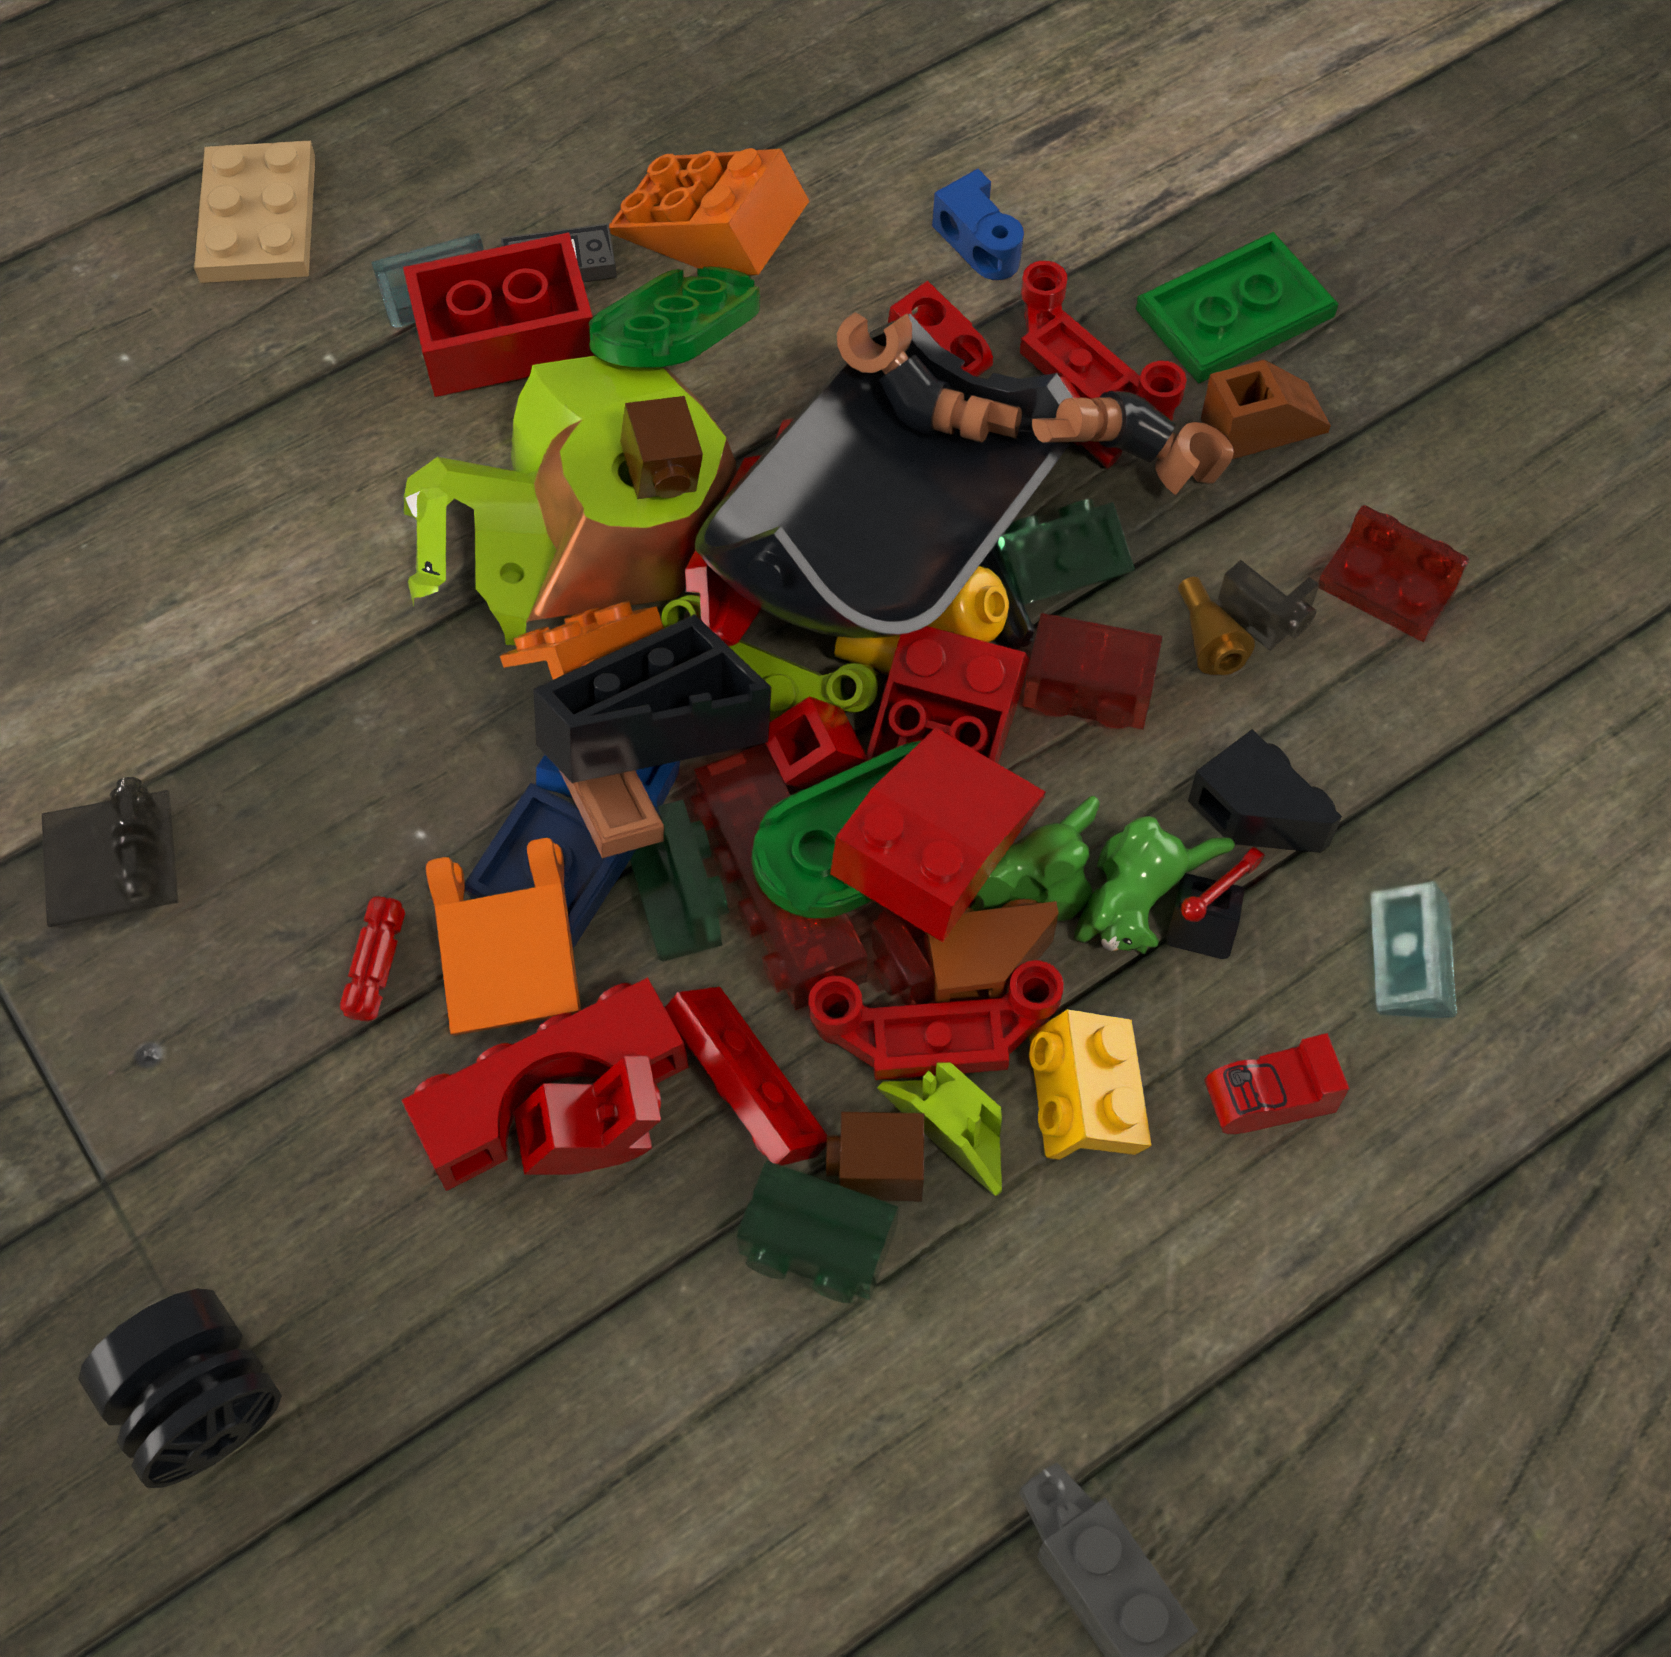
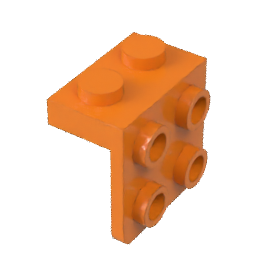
[499,601,664,680]

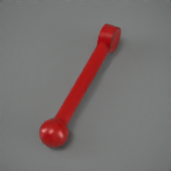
[1181,847,1265,922]

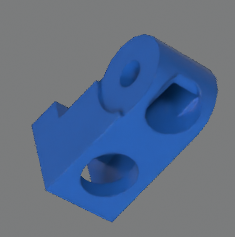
[932,169,1024,280]

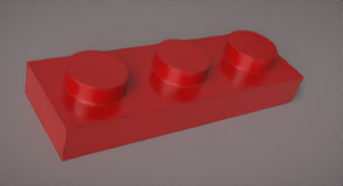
[665,986,827,1168]

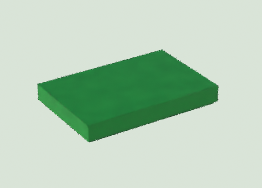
[1136,232,1339,384]

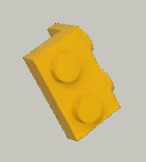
[1029,1009,1152,1160]

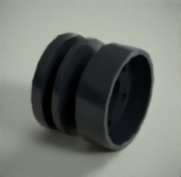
[78,1288,282,1488]

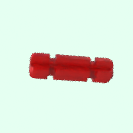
[340,896,405,1022]

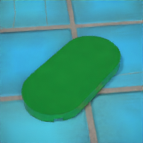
[589,266,760,368]
[752,741,921,918]

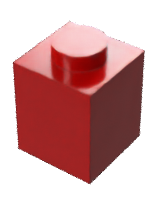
[766,696,868,789]

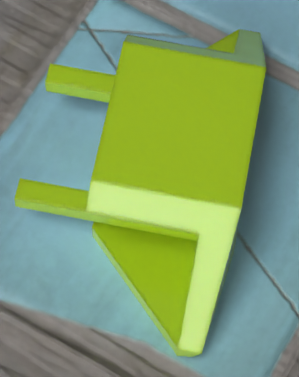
[877,1062,1002,1196]

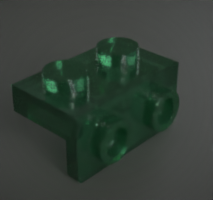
[630,800,729,961]

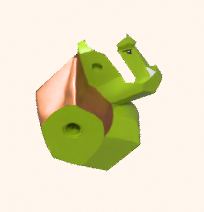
[404,356,737,646]

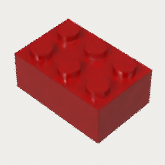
[403,233,596,397]

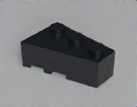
[533,614,772,783]

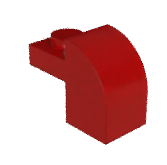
[514,1056,661,1175]

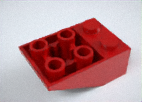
[866,626,1030,763]

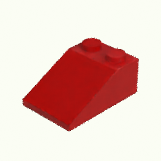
[830,728,1046,942]

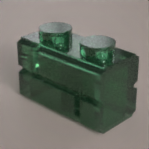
[736,1161,898,1303]

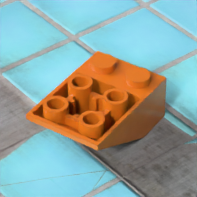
[609,148,809,275]

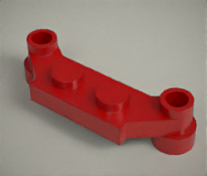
[1020,261,1187,421]
[809,960,1064,1080]

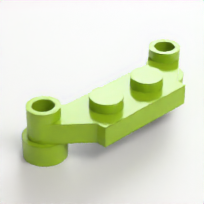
[661,595,884,722]

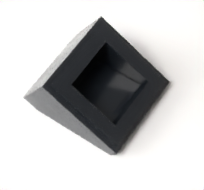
[1166,873,1245,959]

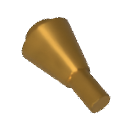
[1178,577,1255,675]

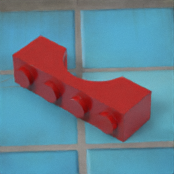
[401,977,689,1191]

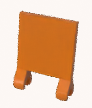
[426,838,581,1036]

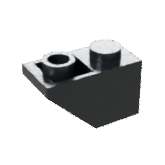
[1188,729,1342,853]

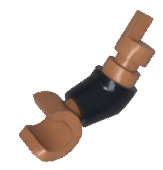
[837,312,1022,442]
[1032,391,1234,495]

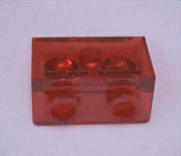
[1317,505,1470,642]

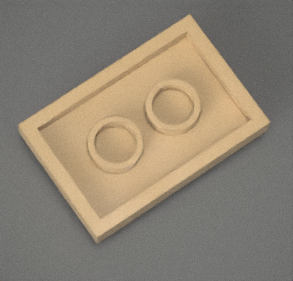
[194,141,315,283]

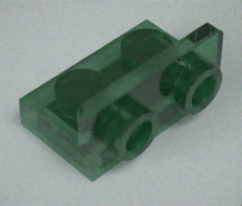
[995,498,1135,606]

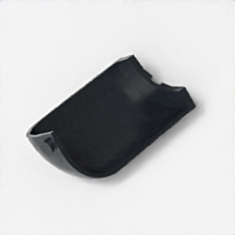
[695,314,1073,639]

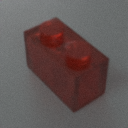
[1023,613,1163,730]

